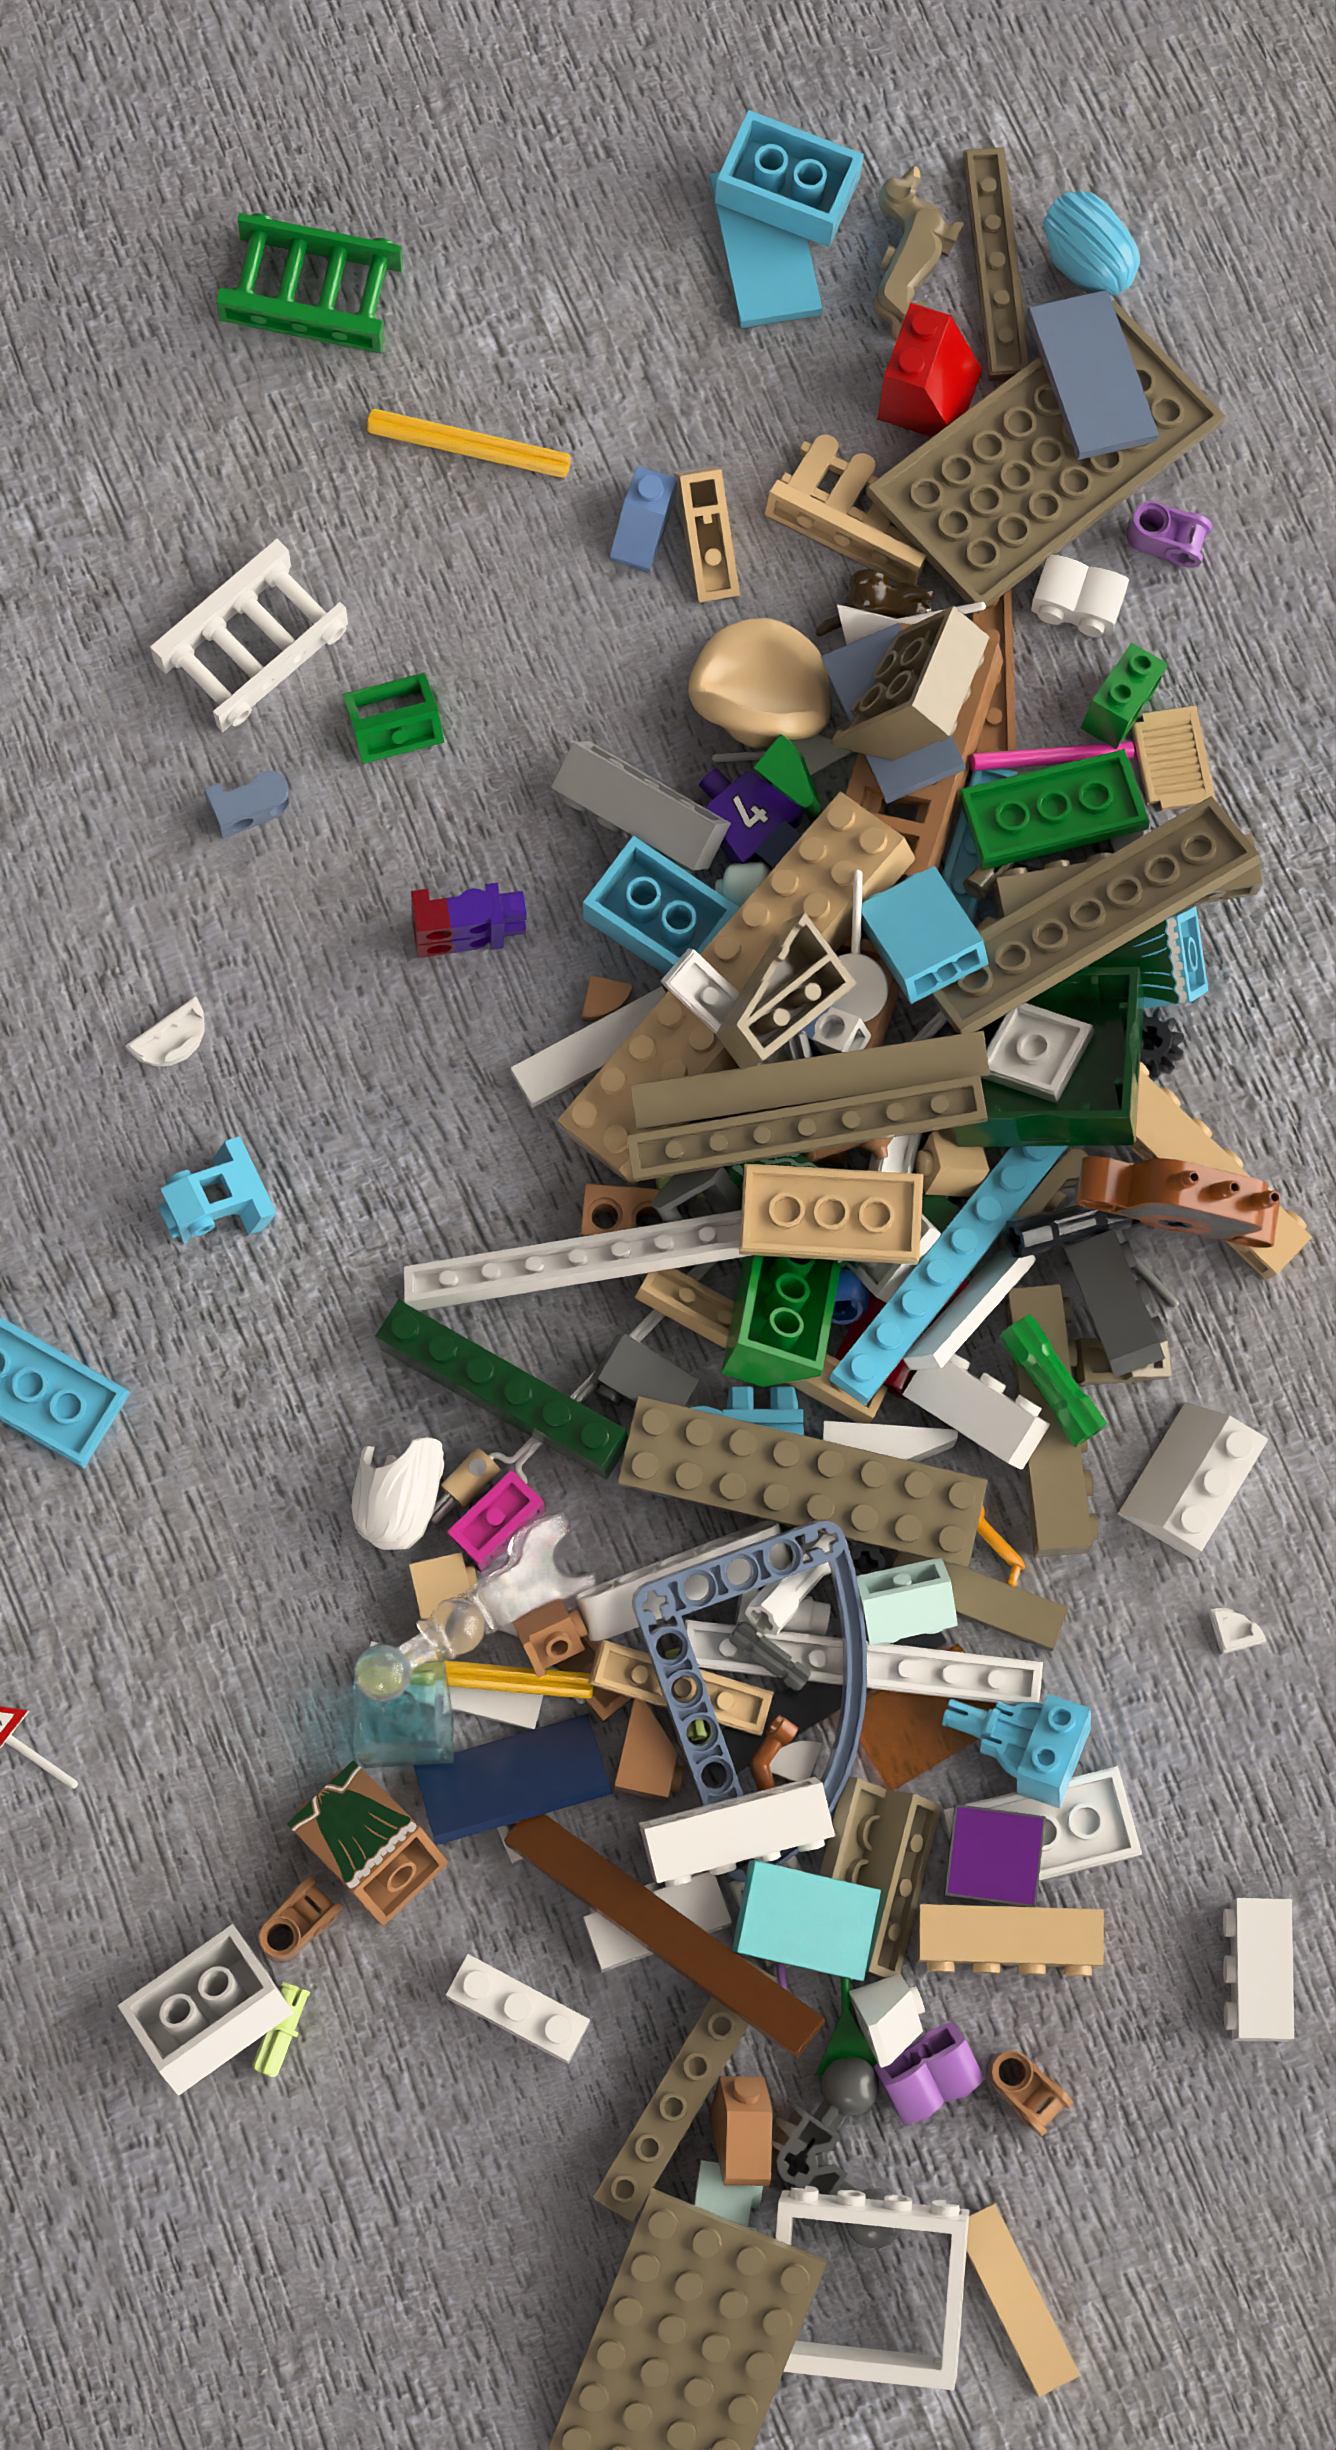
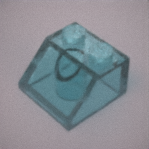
[354,1660,454,1768]

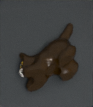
[816,569,935,637]

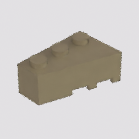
[716,912,857,1070]

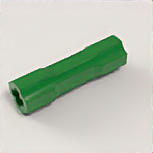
[999,1314,1107,1447]

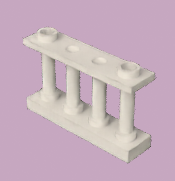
[150,539,348,733]

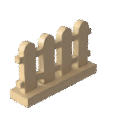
[765,435,927,585]

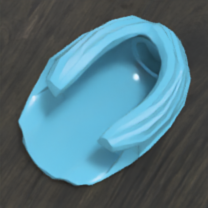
[1043,190,1140,296]

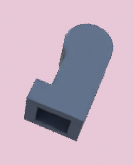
[204,771,290,839]

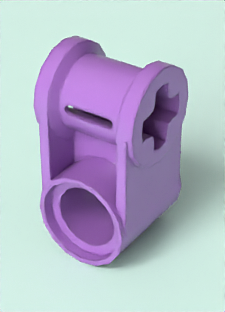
[1126,501,1212,568]

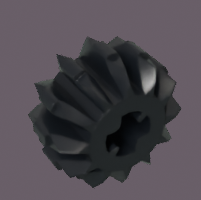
[1140,1008,1184,1082]

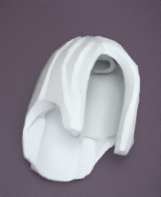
[351,1437,444,1550]

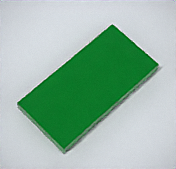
[959,749,1150,870]

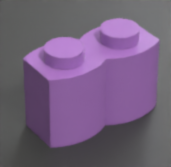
[874,2022,984,2125]

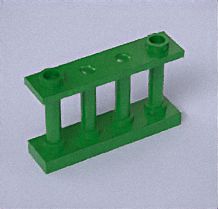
[216,213,403,354]

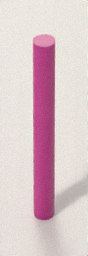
[969,741,1134,771]

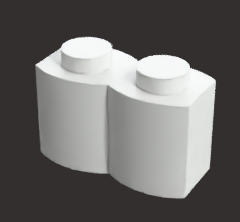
[1031,554,1129,637]

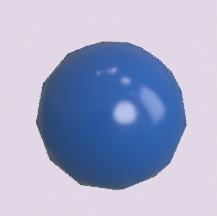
[831,1269,870,1325]

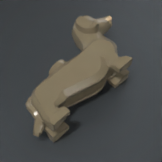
[872,166,964,338]

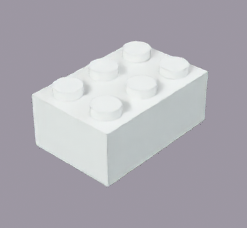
[117,1924,294,2096]

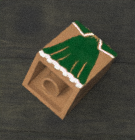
[287,1760,449,1927]

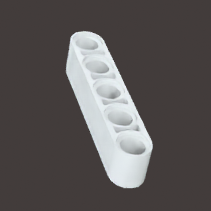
[576,1521,791,1641]

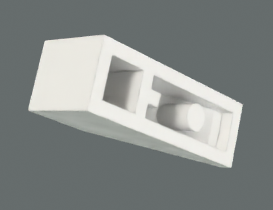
[821,1421,958,1462]

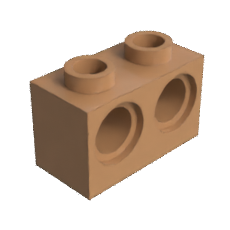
[581,1184,665,1237]

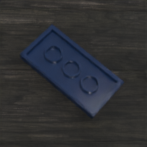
[413,1714,612,1845]

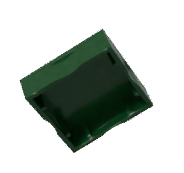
[954,967,1144,1147]

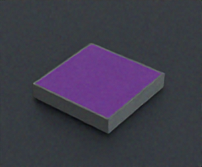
[944,1804,1046,1907]

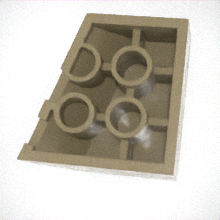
[830,606,990,761]

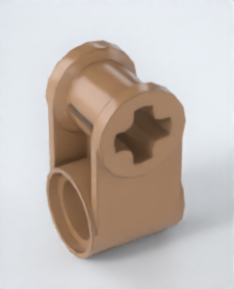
[259,1875,344,1963]
[986,2051,1074,2137]

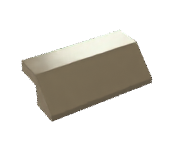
[819,1776,942,1979]

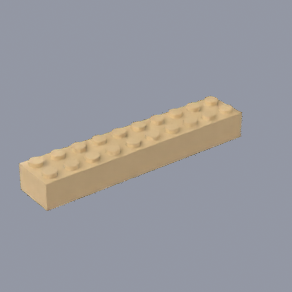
[557,791,916,1187]

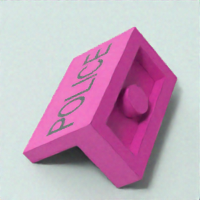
[447,1470,545,1573]

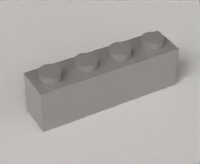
[551,741,731,873]

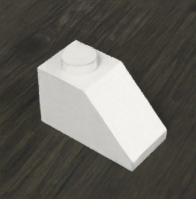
[849,1973,925,2068]

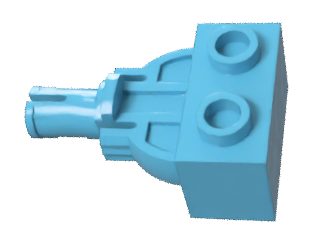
[942,1694,1091,1809]

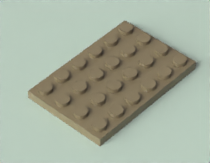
[548,2188,827,2450]

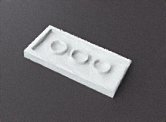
[942,1766,1142,1881]

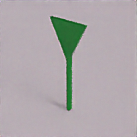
[814,1977,878,2076]

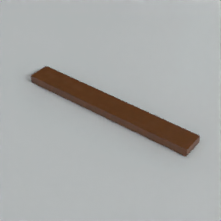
[504,1814,825,2059]

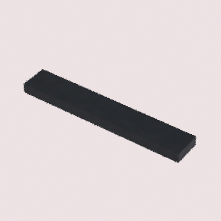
[697,1631,947,1786]

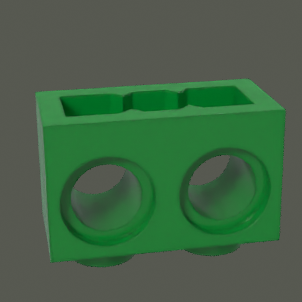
[1080,643,1168,750]

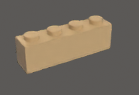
[916,1904,1104,1977]

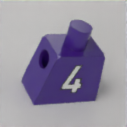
[699,768,803,864]

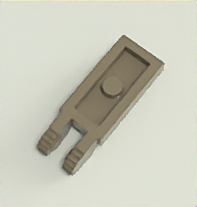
[997,1147,1088,1250]

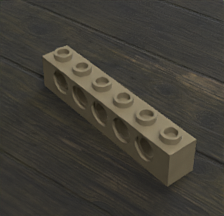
[592,1956,777,2223]

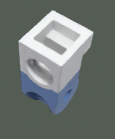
[800,1006,871,1055]

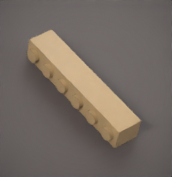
[1128,1061,1312,1280]

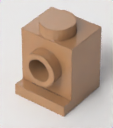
[511,1597,588,1678]

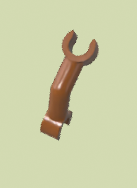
[750,1714,798,1792]

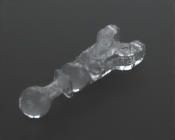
[354,1511,602,1702]

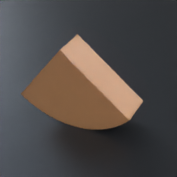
[581,975,633,1021]

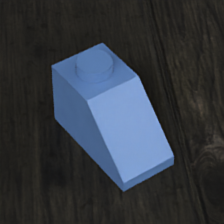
[610,465,677,573]

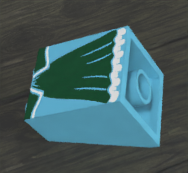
[1084,906,1208,1008]

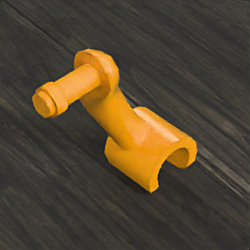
[977,1505,1025,1587]

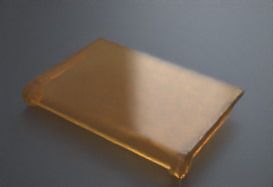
[859,1643,996,1791]

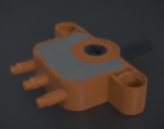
[1076,1156,1280,1248]

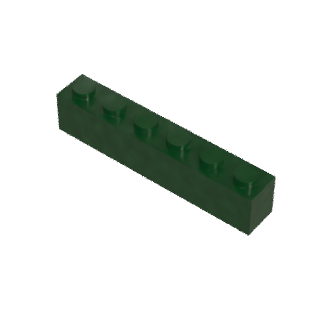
[375,1299,628,1480]

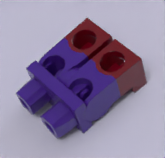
[411,882,527,958]

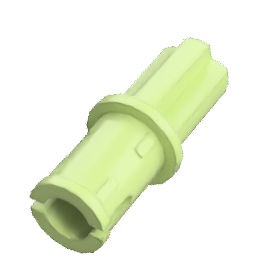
[252,1982,310,2077]

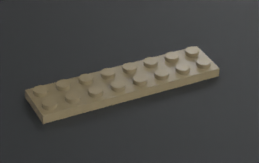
[929,796,1261,1034]
[617,1396,988,1569]

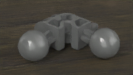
[772,2056,902,2249]

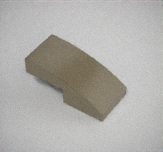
[1075,1333,1172,1385]

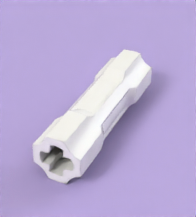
[745,1533,852,1636]

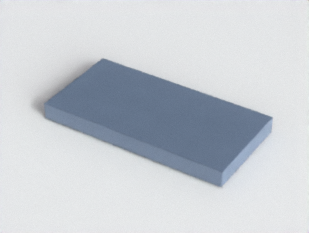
[1027,290,1159,460]
[821,623,966,804]

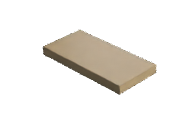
[739,1164,923,1265]

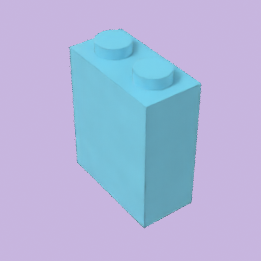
[861,866,989,1004]

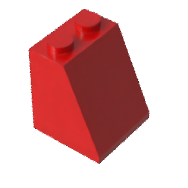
[877,302,982,437]

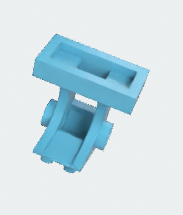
[158,1136,276,1243]

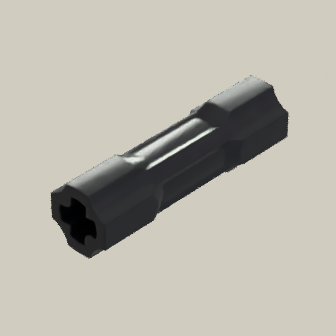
[1003,1204,1133,1258]

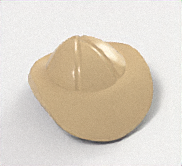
[688,618,832,748]

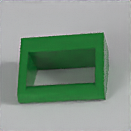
[342,672,445,764]
[754,734,823,820]

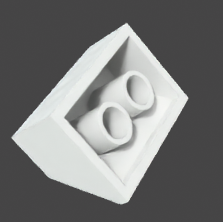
[1118,1402,1268,1560]

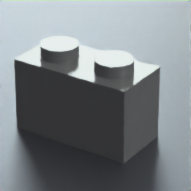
[589,1333,699,1409]

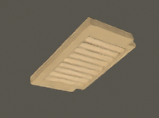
[1132,706,1216,811]

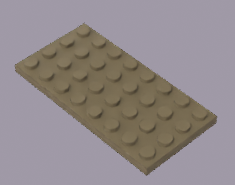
[866,300,1226,614]

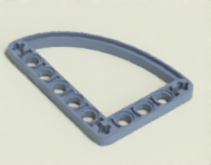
[632,1520,867,1882]

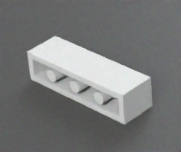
[639,1777,835,1887]

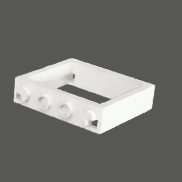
[776,2186,969,2390]

